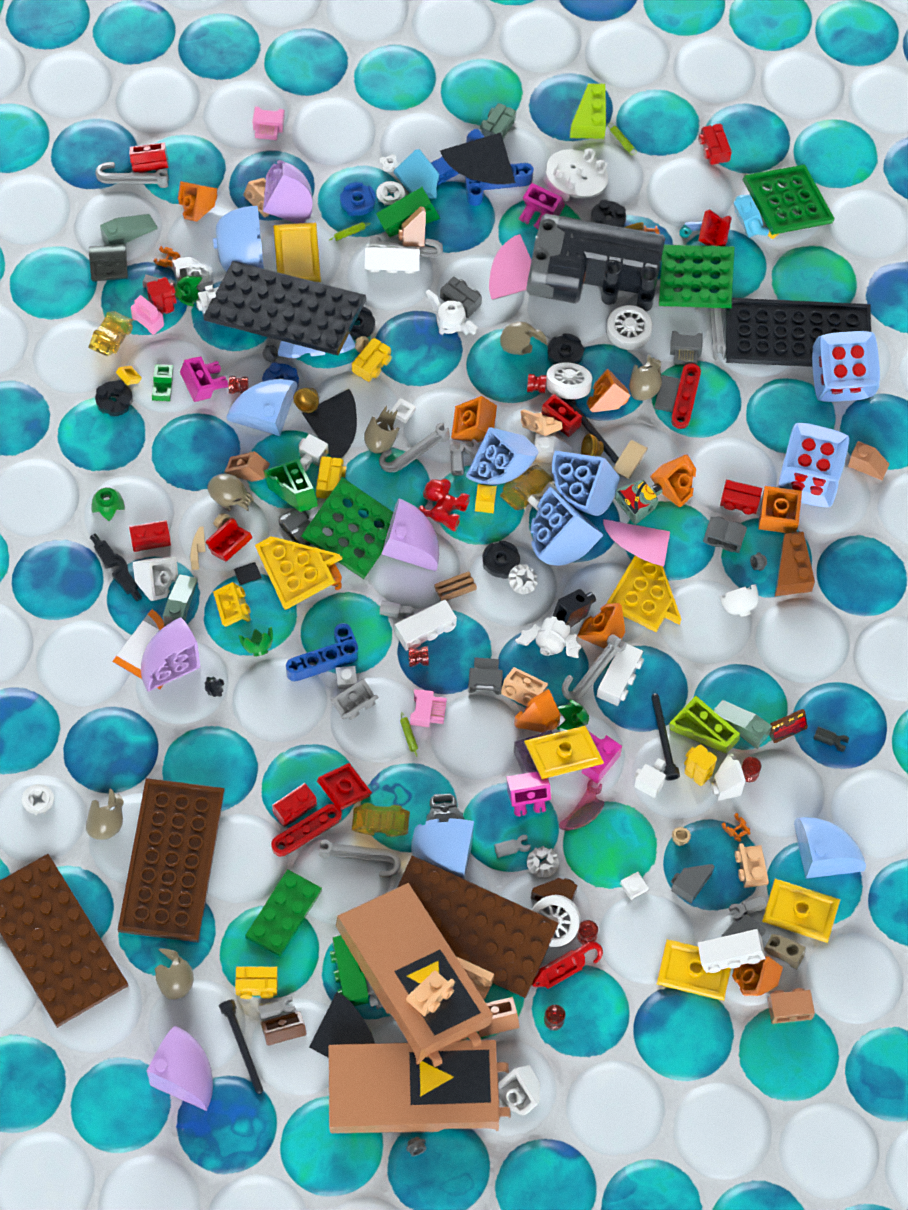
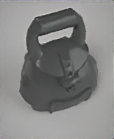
[426,793,464,822]

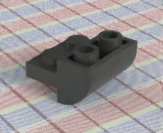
[89,244,128,281]

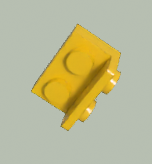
[213,582,251,627]

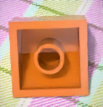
[451,396,497,442]

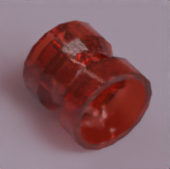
[228,375,249,394]
[408,646,429,667]
[741,757,762,783]
[577,920,598,945]
[544,1005,566,1031]

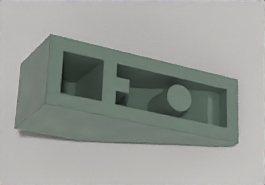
[100,214,158,245]
[163,574,198,626]
[713,700,772,749]

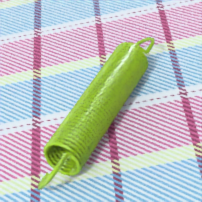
[607,123,637,155]
[329,222,371,241]
[400,712,418,757]

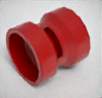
[527,374,546,394]

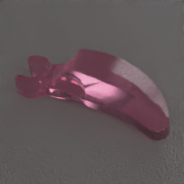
[559,779,604,830]

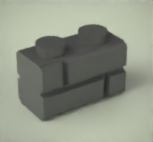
[440,276,482,318]

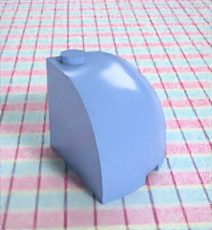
[213,206,264,272]
[226,379,298,436]
[466,427,538,485]
[552,451,620,516]
[531,487,603,566]
[794,817,866,879]
[411,819,474,879]

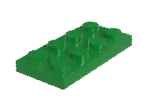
[245,869,322,957]

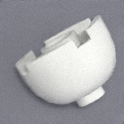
[719,584,759,618]

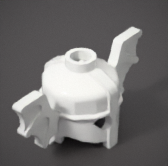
[425,290,478,335]
[516,616,582,658]

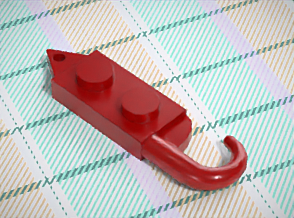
[531,941,603,989]

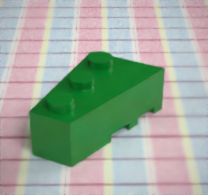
[376,187,441,237]
[263,459,318,512]
[330,935,369,1006]

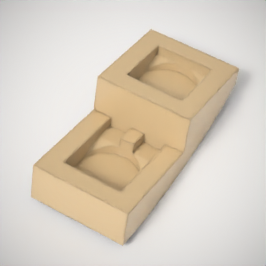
[613,440,648,480]
[190,526,206,570]

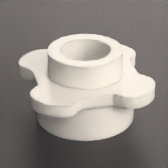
[380,154,400,172]

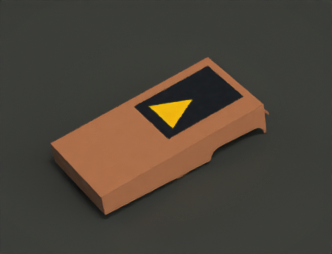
[336,883,493,1067]
[329,1040,511,1133]

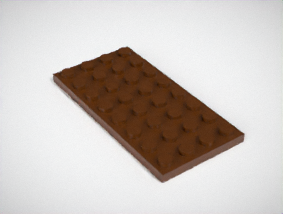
[118,778,225,943]
[0,854,129,1028]
[397,855,560,998]

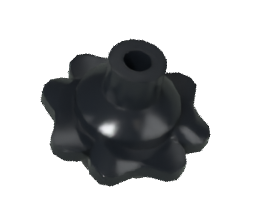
[204,676,224,697]

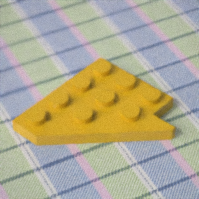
[255,536,342,610]
[606,555,682,633]

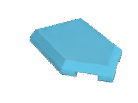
[394,149,439,199]

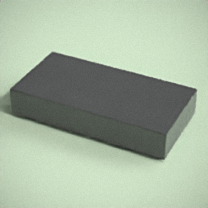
[654,375,680,413]

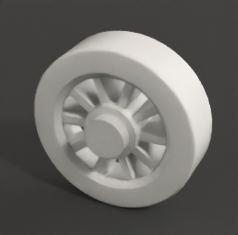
[606,305,653,350]
[546,363,592,399]
[532,895,581,947]

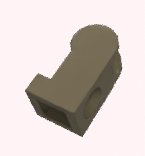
[764,934,806,970]

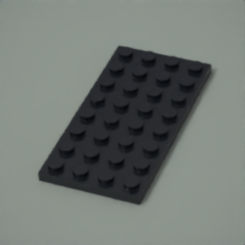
[203,261,366,356]
[726,298,872,367]

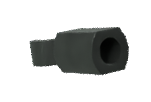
[813,726,849,752]

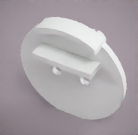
[543,148,608,202]

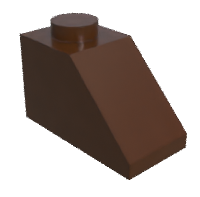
[530,878,578,912]

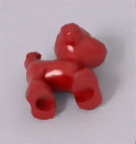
[419,478,470,531]

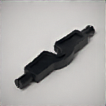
[90,533,142,602]

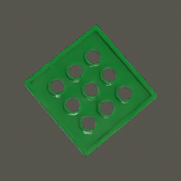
[742,164,835,235]
[659,245,735,308]
[301,477,393,579]

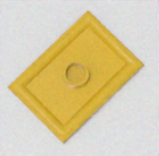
[273,222,321,282]
[524,726,604,779]
[762,879,840,943]
[657,939,731,1001]

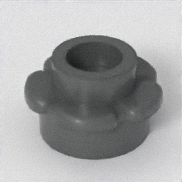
[262,345,279,362]
[750,552,767,571]
[406,1137,426,1156]

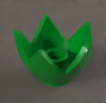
[175,275,202,307]
[91,487,125,521]
[238,627,273,657]
[557,699,589,731]

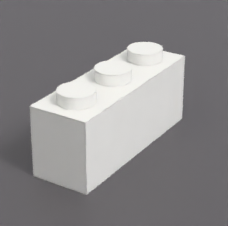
[365,245,420,274]
[395,600,457,651]
[597,644,644,706]
[698,929,766,973]

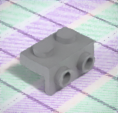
[330,679,379,720]

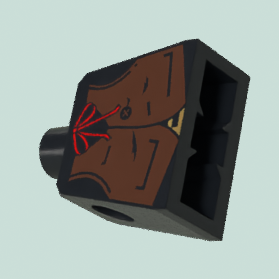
[553,589,596,628]

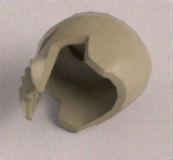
[500,322,548,355]
[629,355,662,401]
[364,406,400,453]
[207,474,254,511]
[86,789,124,840]
[155,948,194,1000]

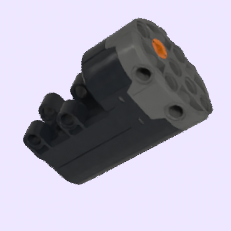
[526,213,665,311]

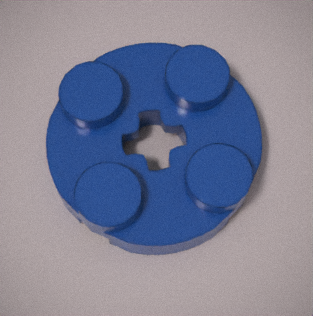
[340,182,376,216]
[262,363,299,391]

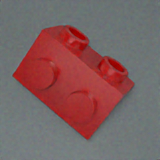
[699,209,732,246]
[206,518,253,562]

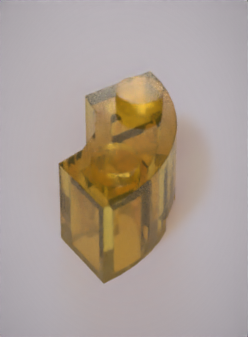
[88,311,133,357]
[500,465,553,510]
[352,803,410,837]

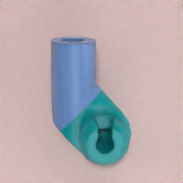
[679,222,702,238]

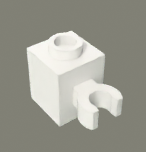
[196,285,219,315]
[298,434,329,472]
[633,758,666,798]

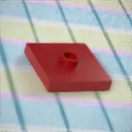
[317,763,372,811]

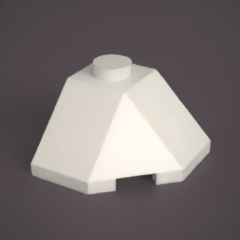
[172,257,213,283]
[534,431,572,463]
[133,556,178,601]
[711,753,745,801]
[498,1065,540,1115]

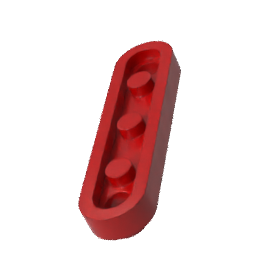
[671,363,701,429]
[271,804,342,857]

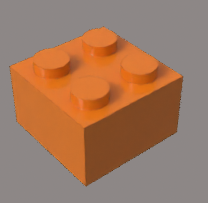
[758,486,802,533]

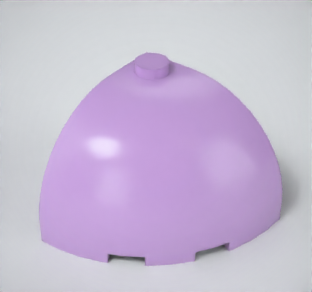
[263,160,313,223]
[381,499,439,571]
[141,617,201,692]
[147,1026,213,1111]

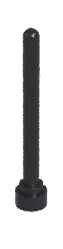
[561,398,619,464]
[651,693,680,781]
[219,999,263,1094]

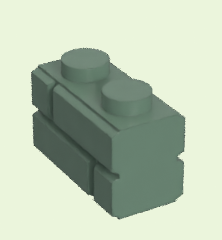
[480,103,516,139]

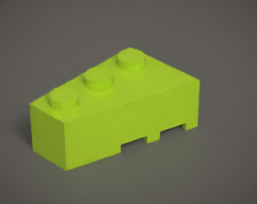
[570,83,606,139]
[669,696,740,754]

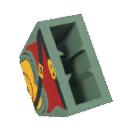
[615,480,662,525]

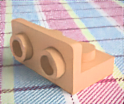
[243,178,269,217]
[521,409,562,436]
[501,667,548,707]
[735,844,769,888]
[457,957,494,999]
[406,971,455,1017]

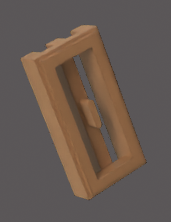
[434,571,477,601]

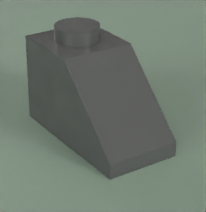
[671,864,715,904]

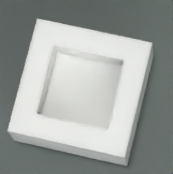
[390,398,416,424]
[336,666,357,688]
[620,872,648,900]

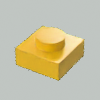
[116,366,142,385]

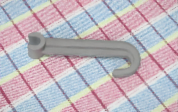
[95,162,169,188]
[369,236,443,257]
[695,307,726,360]
[379,423,450,473]
[562,634,627,701]
[319,840,401,878]

